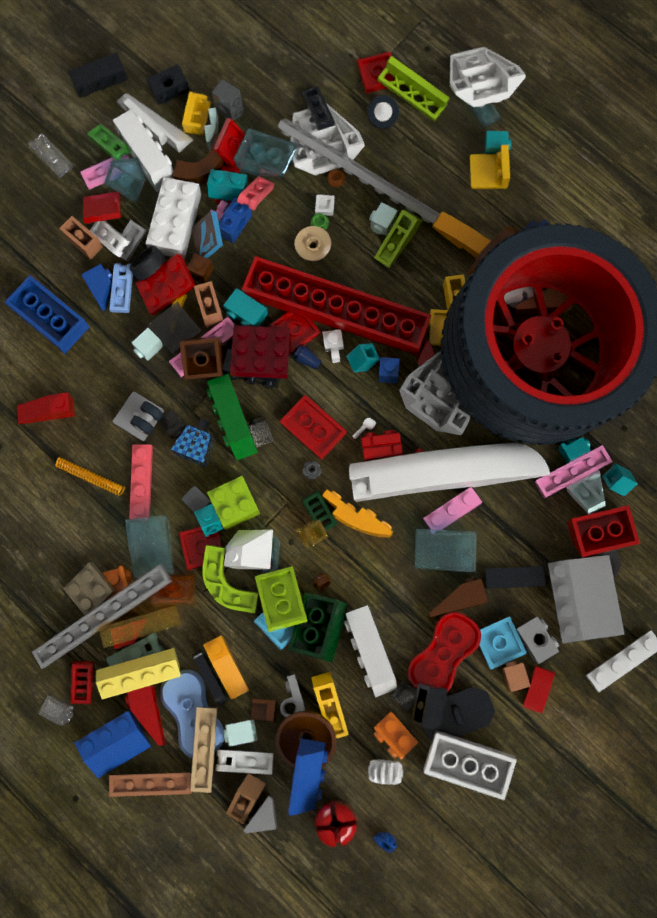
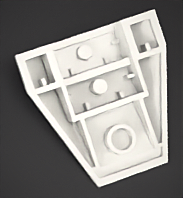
[450,47,525,107]
[290,104,364,175]

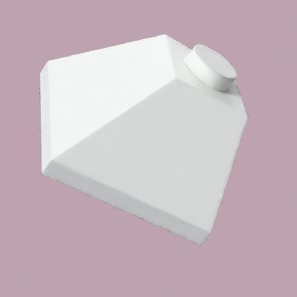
[224,530,273,569]

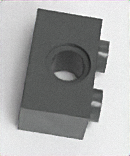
[212,79,243,121]

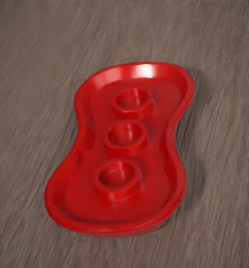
[408,612,481,692]

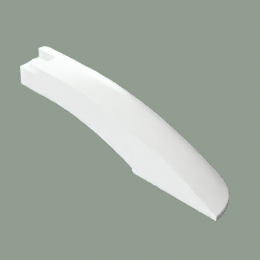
[349,443,550,502]

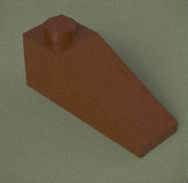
[428,577,488,619]

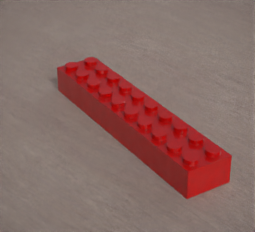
[242,256,432,356]

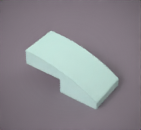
[204,108,218,151]

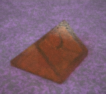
[151,575,195,607]

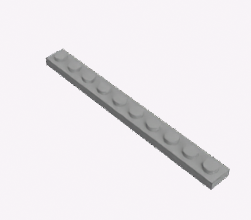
[278,118,440,223]

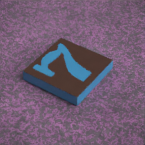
[192,211,223,258]

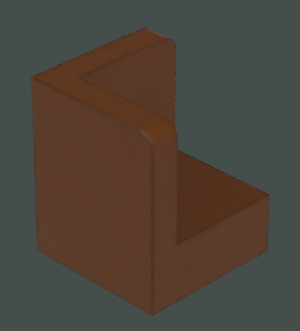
[251,699,277,722]

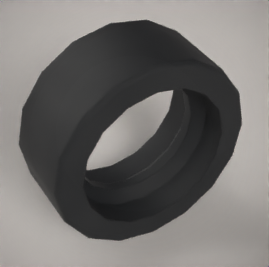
[129,246,165,280]

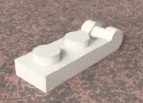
[90,221,130,257]
[216,750,274,774]

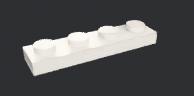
[585,630,657,692]

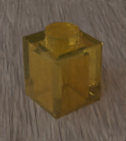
[296,520,329,547]

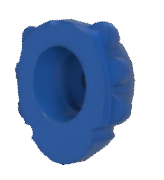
[374,832,397,852]

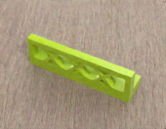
[377,56,450,122]

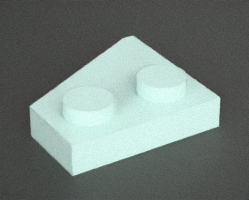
[566,470,606,515]

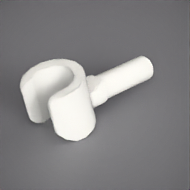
[352,418,376,439]

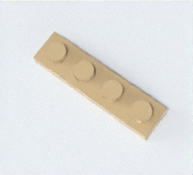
[190,707,218,793]

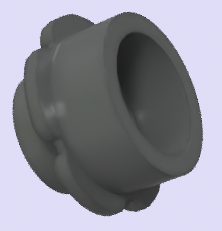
[302,461,321,479]

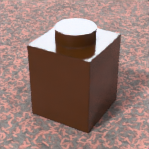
[187,253,214,283]

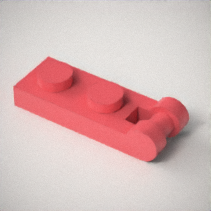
[237,176,274,210]

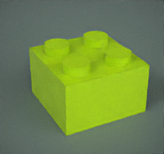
[207,476,260,530]

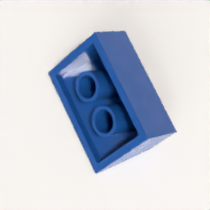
[74,711,152,778]
[288,739,328,815]

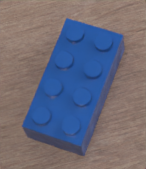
[5,275,89,354]

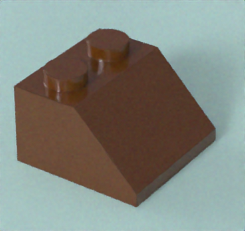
[180,336,223,380]

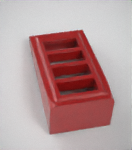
[71,661,95,704]

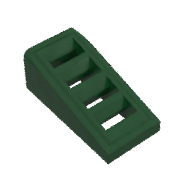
[301,490,337,534]

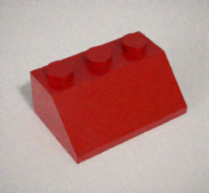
[567,505,640,557]

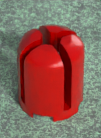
[315,800,357,847]

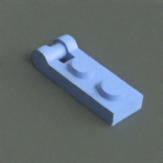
[109,263,133,313]

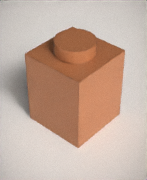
[501,660,531,692]

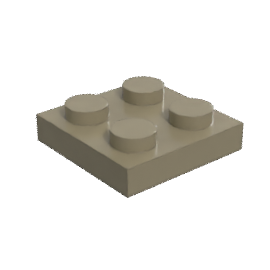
[63,562,116,616]

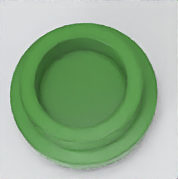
[311,214,329,230]

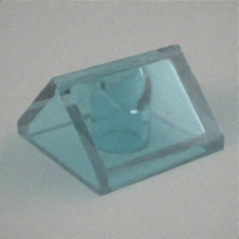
[104,158,146,202]

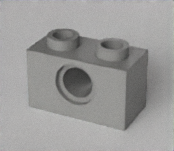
[516,616,559,665]

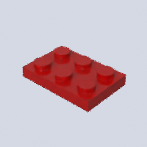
[136,254,196,315]
[279,395,347,461]

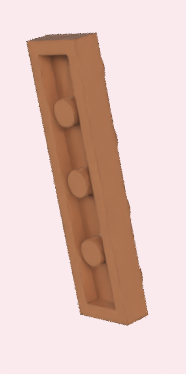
[109,772,192,797]

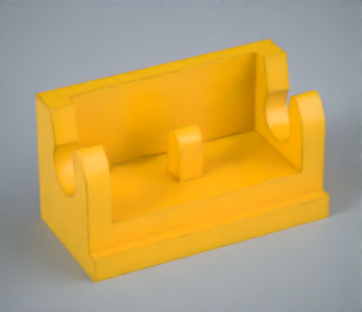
[182,92,211,135]

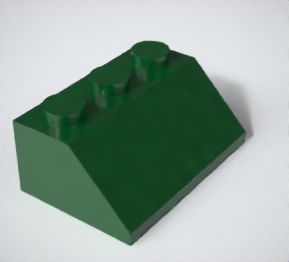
[288,592,348,663]

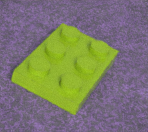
[255,566,308,632]

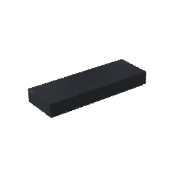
[301,86,335,131]
[485,566,546,589]

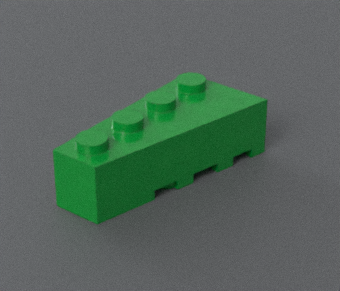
[206,374,258,461]

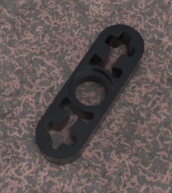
[192,650,228,706]

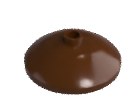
[275,711,337,768]

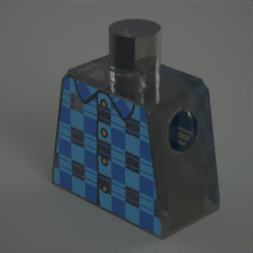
[171,419,214,467]

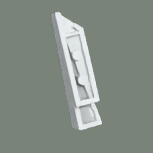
[116,94,193,153]

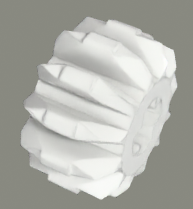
[368,759,403,785]

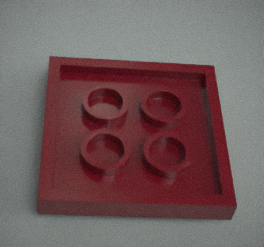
[230,325,290,379]

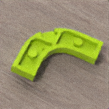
[203,545,259,613]

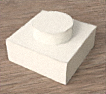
[315,195,335,216]

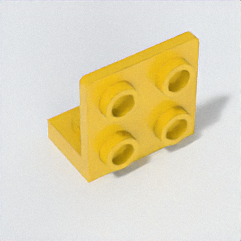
[470,145,510,189]

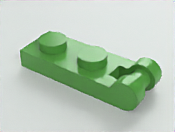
[87,124,131,163]

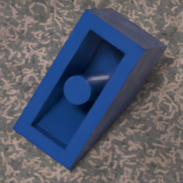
[81,264,113,311]

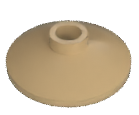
[295,226,331,261]

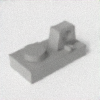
[116,220,147,262]

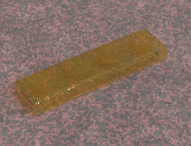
[98,605,181,648]

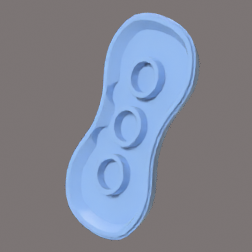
[160,670,224,758]

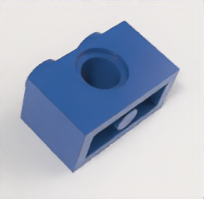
[218,197,252,244]

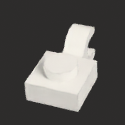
[323,329,344,363]

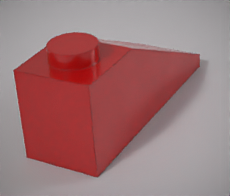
[17,392,75,425]
[125,685,166,746]

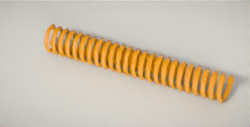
[55,457,125,496]

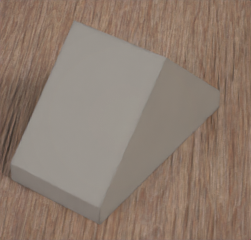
[243,795,277,833]

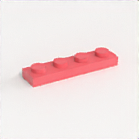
[129,445,153,521]

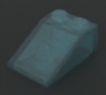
[234,128,298,177]
[125,515,174,578]
[415,529,477,572]

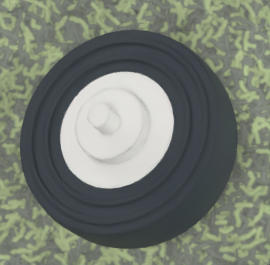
[367,95,399,129]

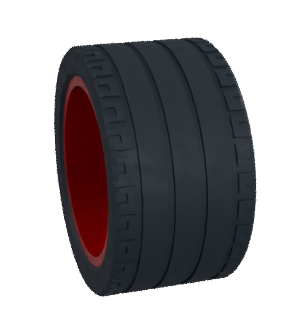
[441,223,657,445]

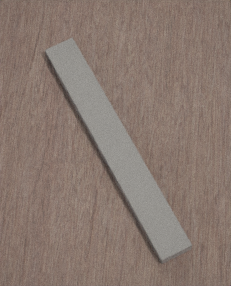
[32,564,172,669]

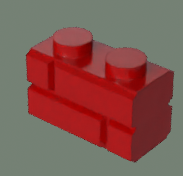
[361,430,403,461]

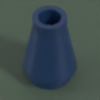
[293,345,322,370]

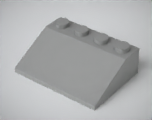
[548,555,625,644]

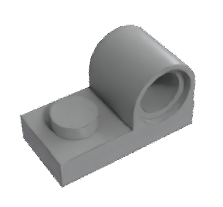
[280,674,306,717]

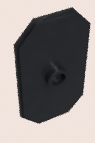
[424,687,495,739]

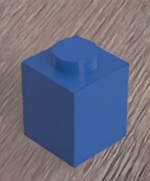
[379,357,400,383]

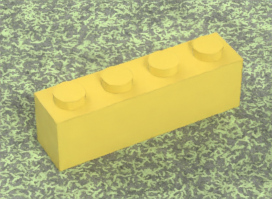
[96,648,181,699]

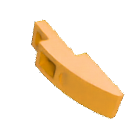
[322,490,393,538]

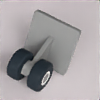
[113,392,164,441]

